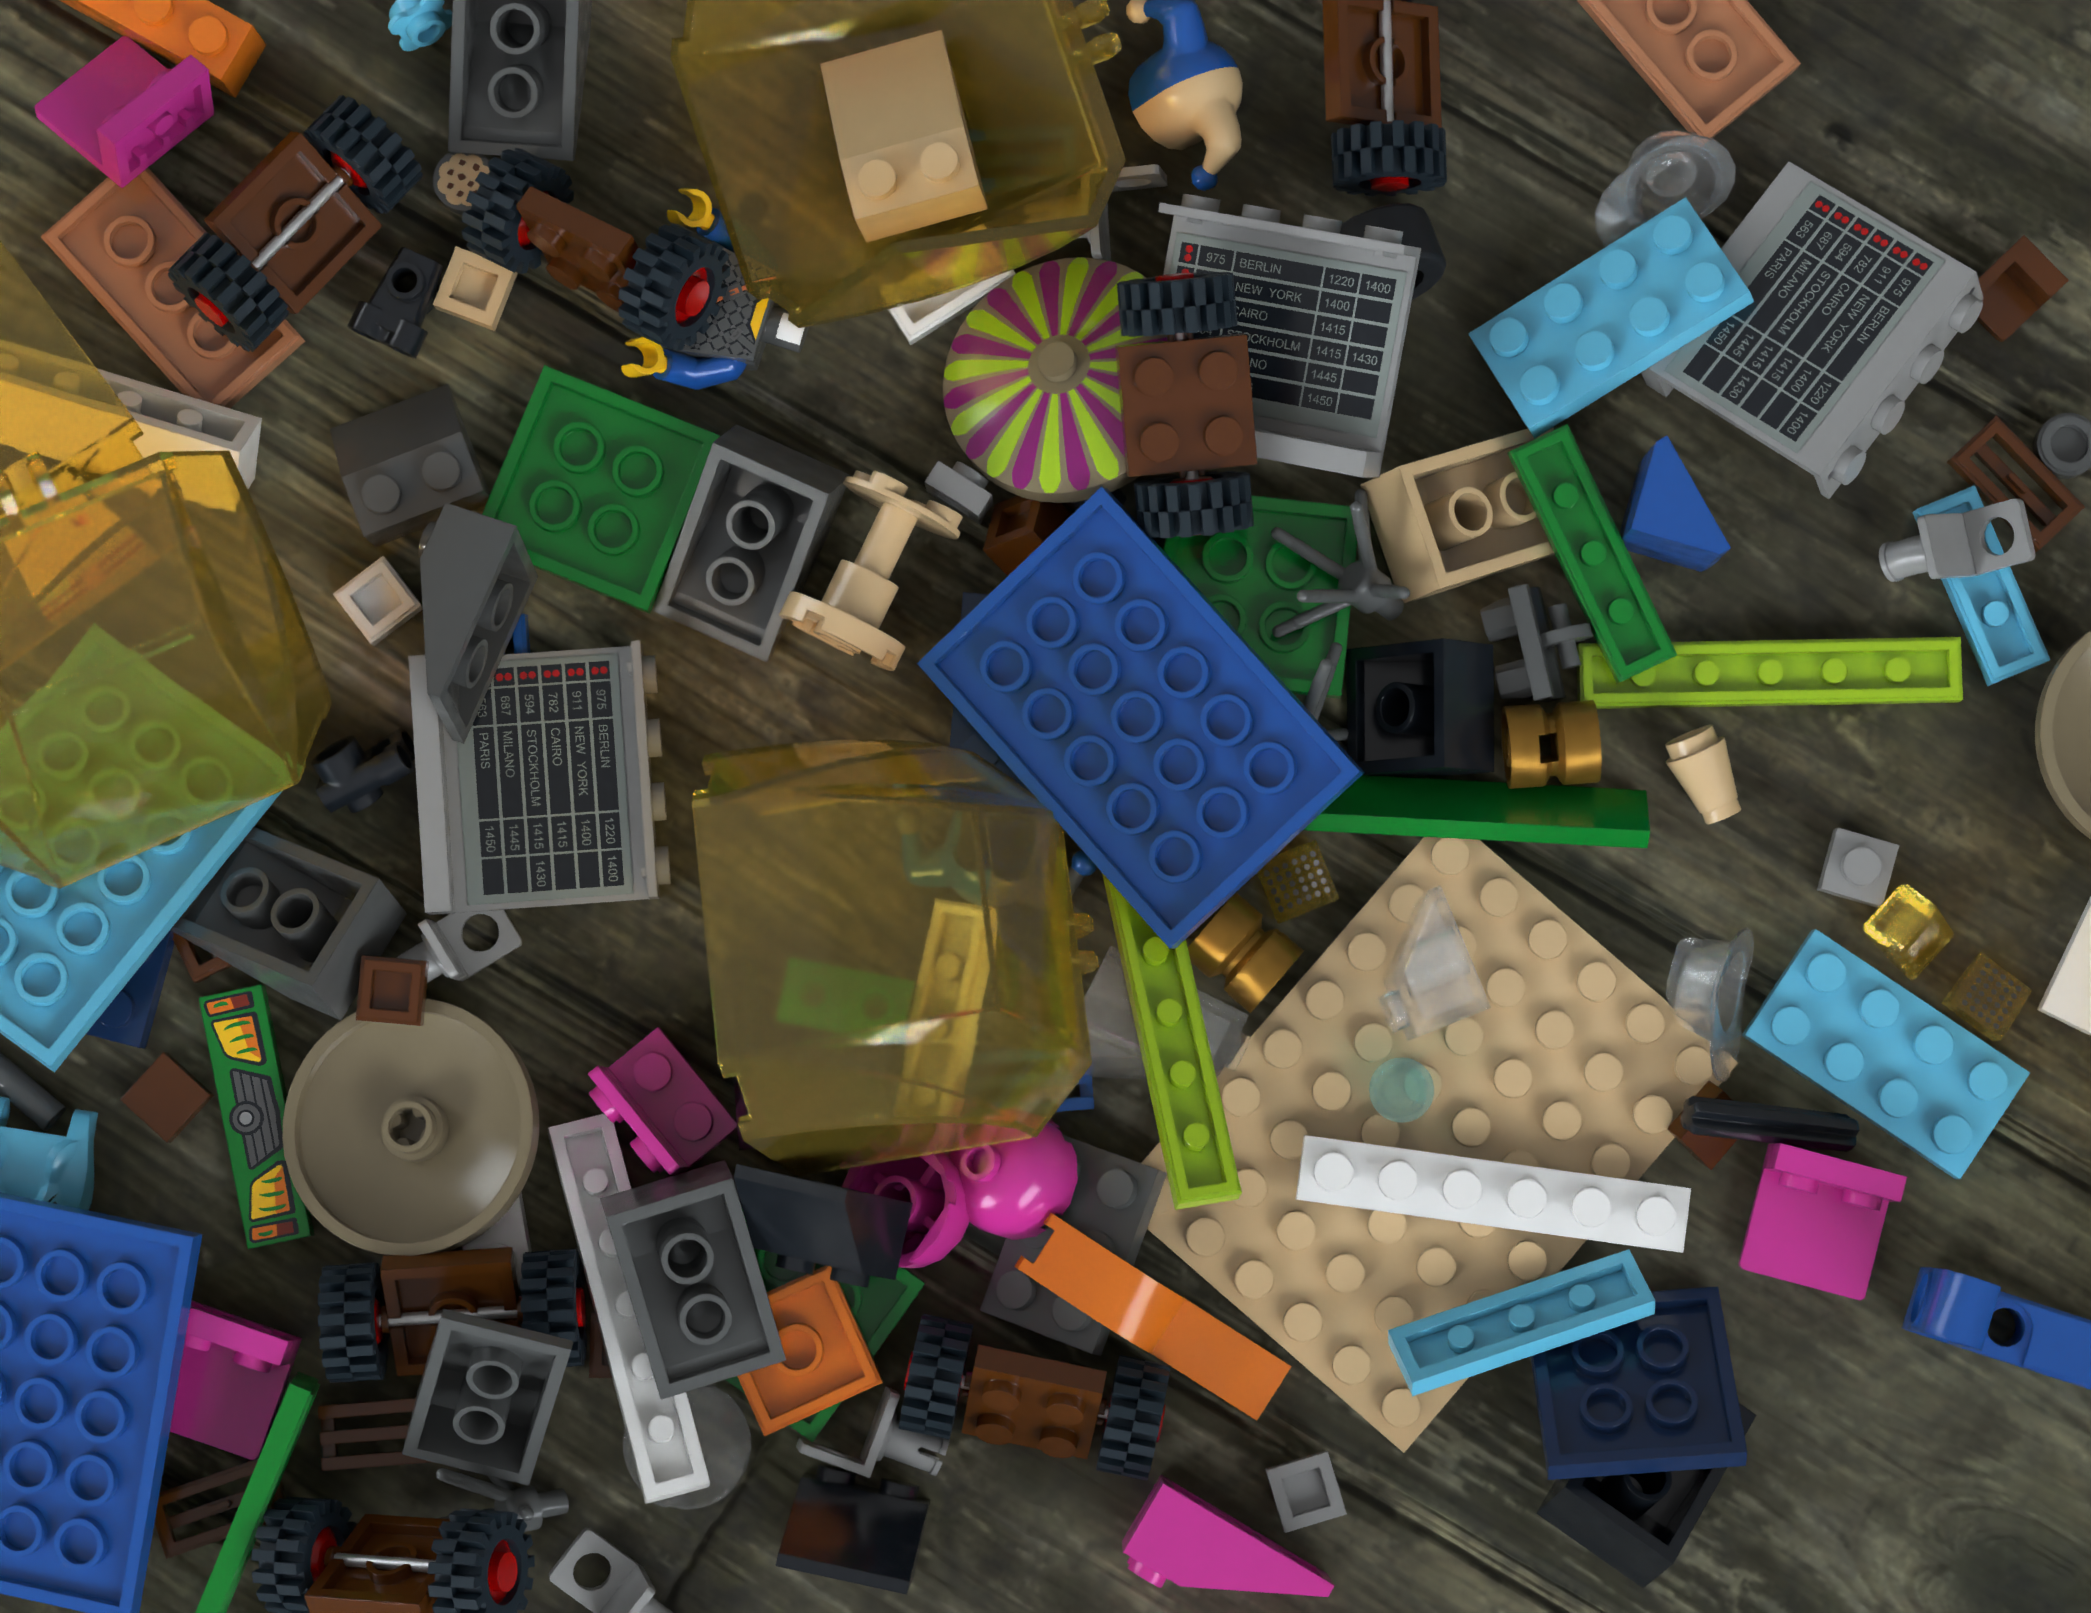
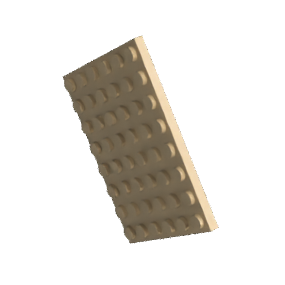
[1141,837,1738,1453]

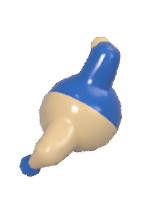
[1126,0,1243,191]

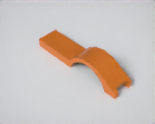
[1015,1213,1292,1421]

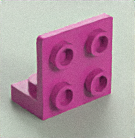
[34,36,214,188]
[588,1027,737,1175]
[1738,1143,1907,1300]
[170,1300,302,1460]

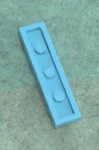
[1388,1249,1655,1396]

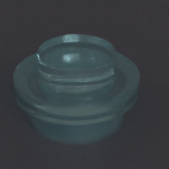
[1369,1058,1434,1122]

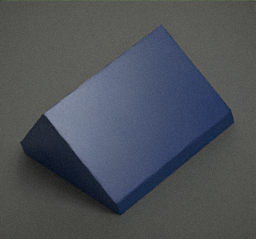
[1619,436,1731,572]

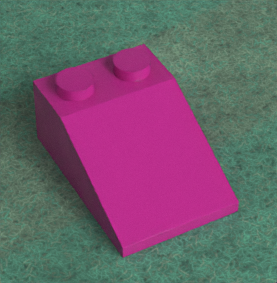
[1122,1475,1335,1597]

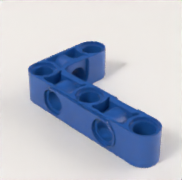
[1902,1266,2091,1390]

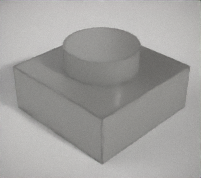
[925,461,993,525]
[1817,827,1899,908]
[1265,1450,1347,1533]

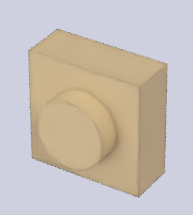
[433,246,518,331]

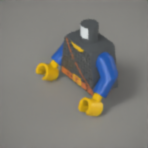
[621,188,810,390]

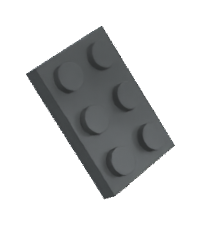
[980,1135,1167,1356]

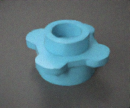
[388,0,452,51]

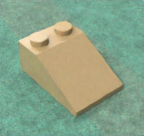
[820,30,988,243]
[1360,428,1555,604]

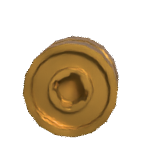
[1501,700,1602,789]
[1188,892,1304,1013]

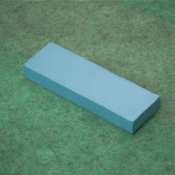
[1912,485,2050,687]

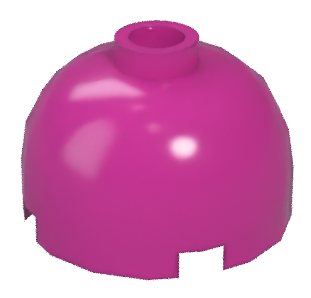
[948,1108,1078,1240]
[842,1138,970,1268]

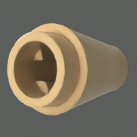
[1665,725,1741,824]

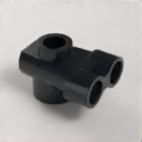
[347,247,443,359]
[311,728,415,813]

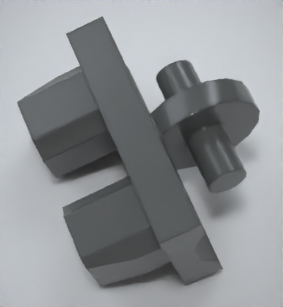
[1480,584,1593,702]

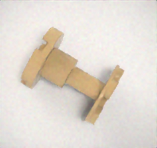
[779,470,963,671]

